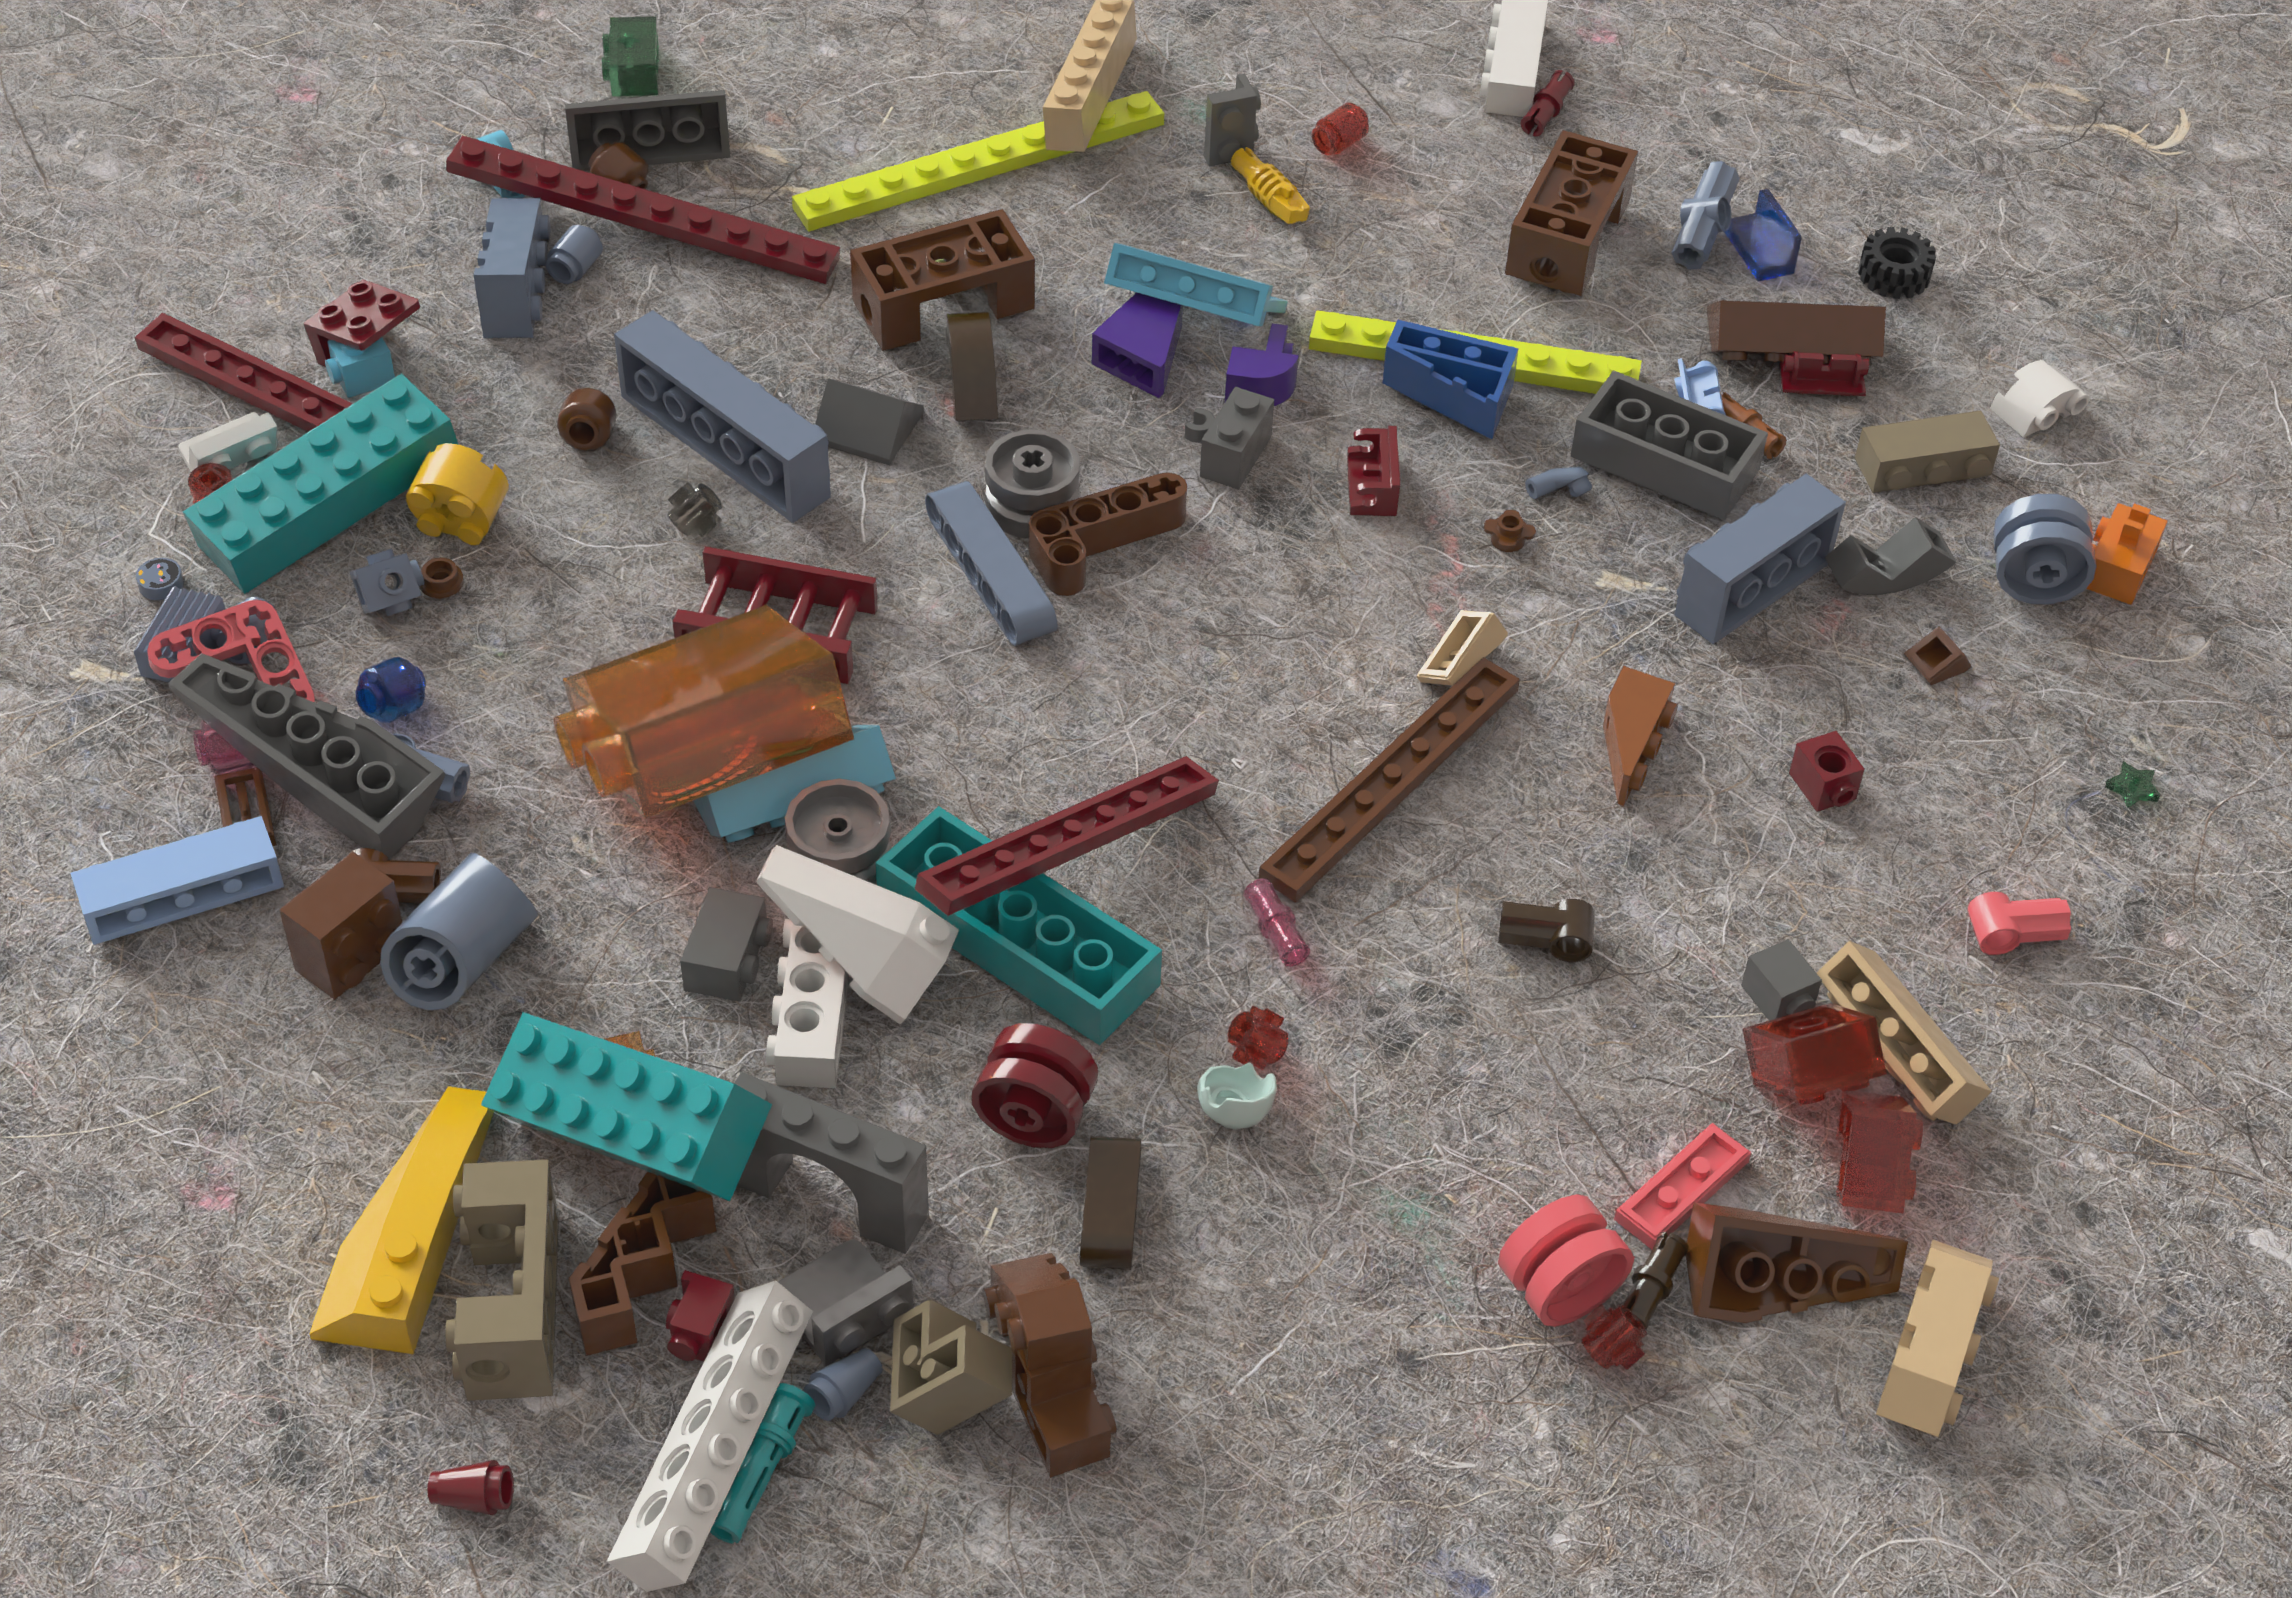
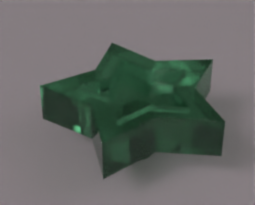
[2105,761,2160,808]

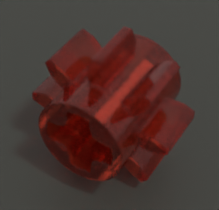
[1228,1006,1288,1070]
[1581,1304,1647,1370]

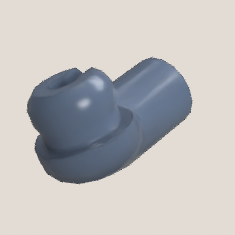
[1525,467,1592,499]

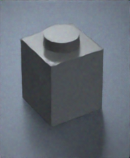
[1741,939,1822,1027]

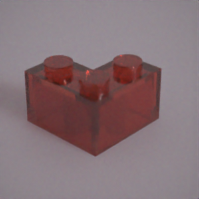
[1836,1089,1923,1214]

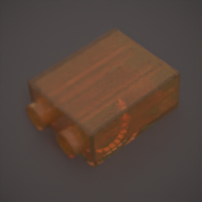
[554,605,854,819]

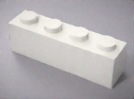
[1480,0,1548,117]

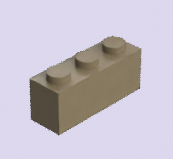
[1855,410,2000,493]

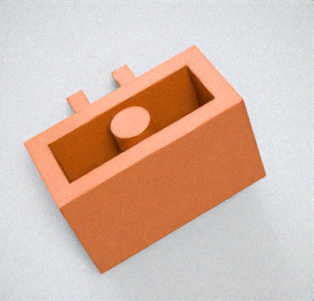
[2086,503,2168,605]

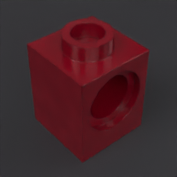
[1789,731,1865,812]

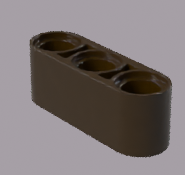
[1080,1135,1141,1270]

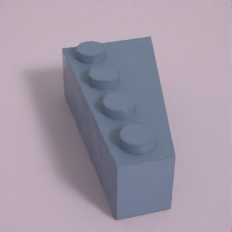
[474,198,551,338]

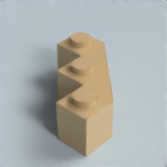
[1876,1240,1999,1437]

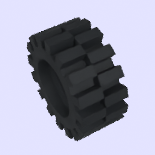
[1858,227,1936,299]

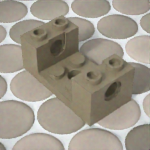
[445,1159,559,1401]

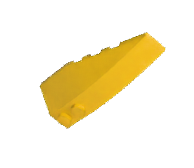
[309,1086,494,1354]

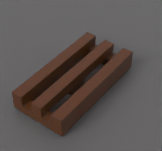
[214,767,277,846]

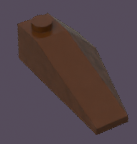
[1685,1202,1908,1323]

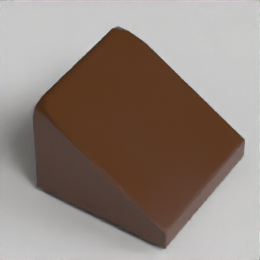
[1904,626,1972,685]

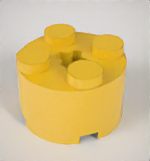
[406,444,509,545]

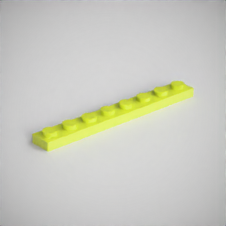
[1309,310,1642,394]

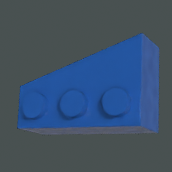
[1382,320,1519,439]

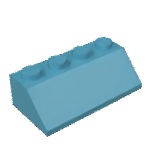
[691,725,896,843]

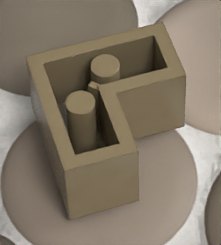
[890,1299,1012,1435]

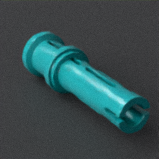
[710,1383,816,1544]

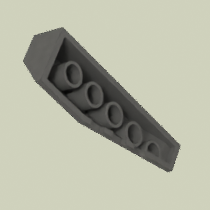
[168,653,445,860]

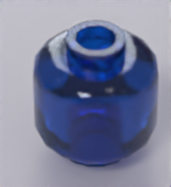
[355,657,426,723]

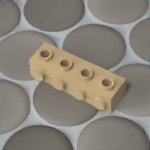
[1817,941,1992,1125]

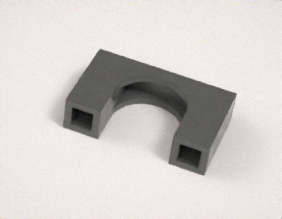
[734,1072,929,1254]

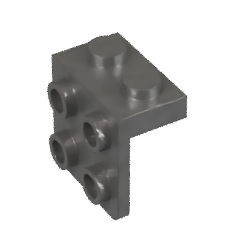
[778,1239,913,1366]

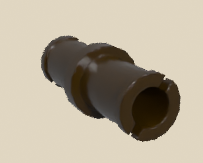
[1616,1232,1689,1333]

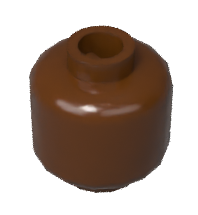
[588,142,648,189]
[557,388,617,451]

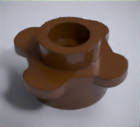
[1484,510,1536,552]

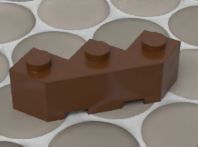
[569,1171,717,1356]
[983,1253,1092,1370]

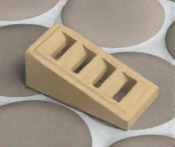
[1416,610,1508,686]

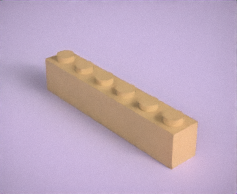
[1043,0,1137,152]

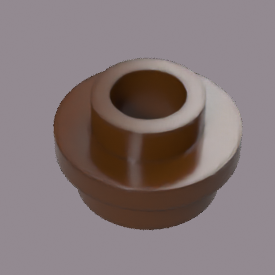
[419,557,464,599]

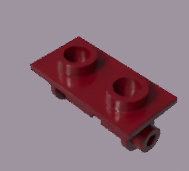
[1779,351,1869,396]

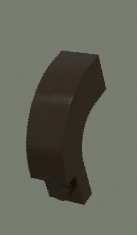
[946,312,998,421]

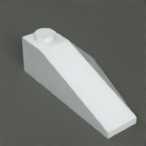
[756,845,959,1024]

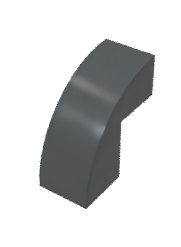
[1825,517,1957,595]

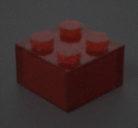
[1742,1003,1887,1105]

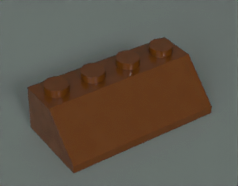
[1707,300,1886,366]

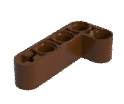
[1029,472,1187,596]

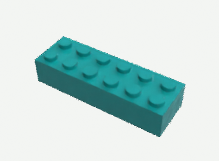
[182,373,459,594]
[876,806,1162,1046]
[481,1012,772,1202]

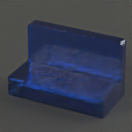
[1724,189,1802,282]

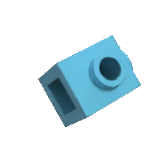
[325,337,395,398]

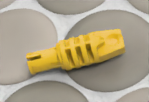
[1231,147,1310,224]

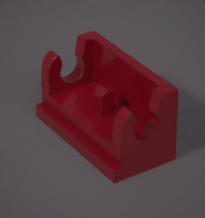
[1347,425,1400,516]

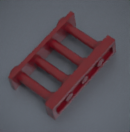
[672,546,878,685]

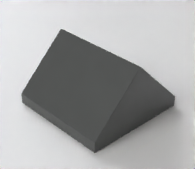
[815,378,924,466]

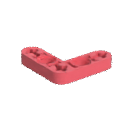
[147,600,315,702]

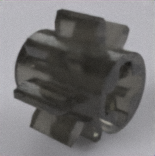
[668,482,722,537]

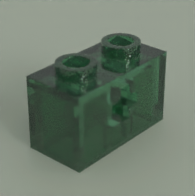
[602,16,659,96]

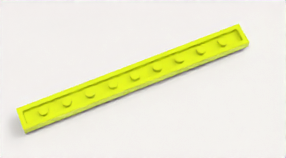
[792,91,1165,232]

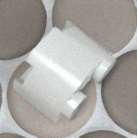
[1990,360,2090,438]

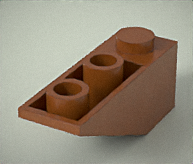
[1603,666,1678,806]

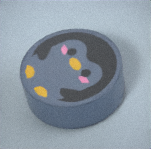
[136,558,184,600]

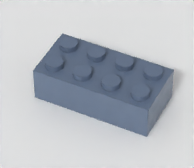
[1674,473,1846,644]

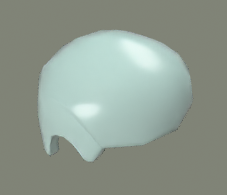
[1197,1063,1277,1130]

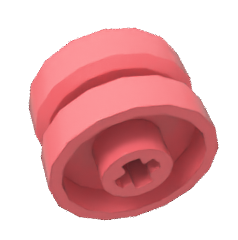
[1498,1194,1635,1327]

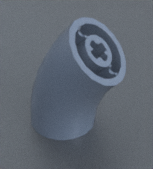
[380,853,538,1010]

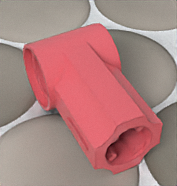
[1968,892,2071,955]

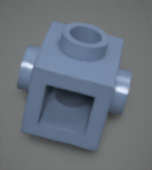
[349,548,424,616]

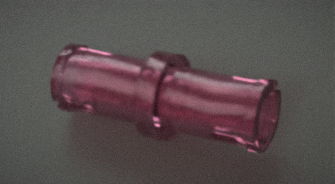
[1244,878,1310,967]

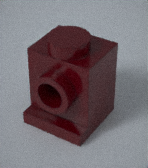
[666,1270,735,1362]

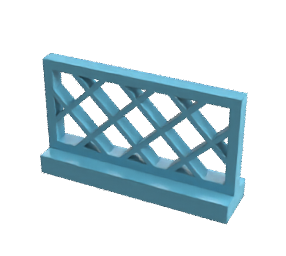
[1104,243,1288,326]

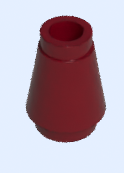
[427,1460,514,1516]

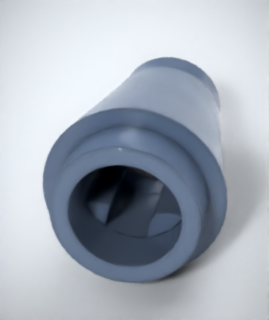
[804,1348,883,1421]

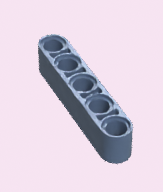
[925,481,1058,646]

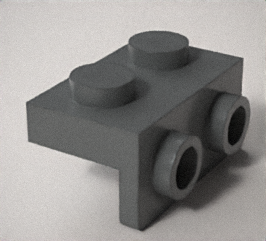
[1204,74,1261,167]

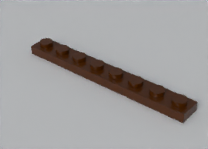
[1258,657,1520,903]

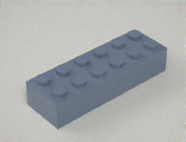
[614,310,831,523]

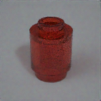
[1311,102,1369,156]

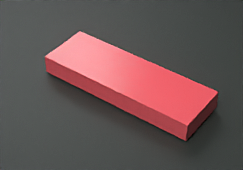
[1614,1123,1751,1249]

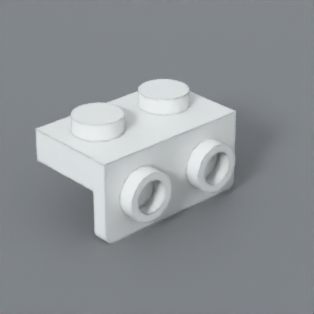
[178,412,277,483]

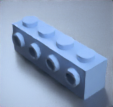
[70,816,284,945]

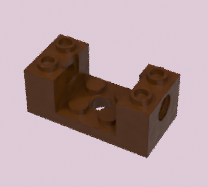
[1505,130,1638,296]
[850,209,1035,351]

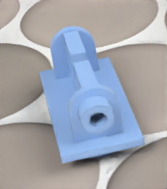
[1674,358,1725,415]

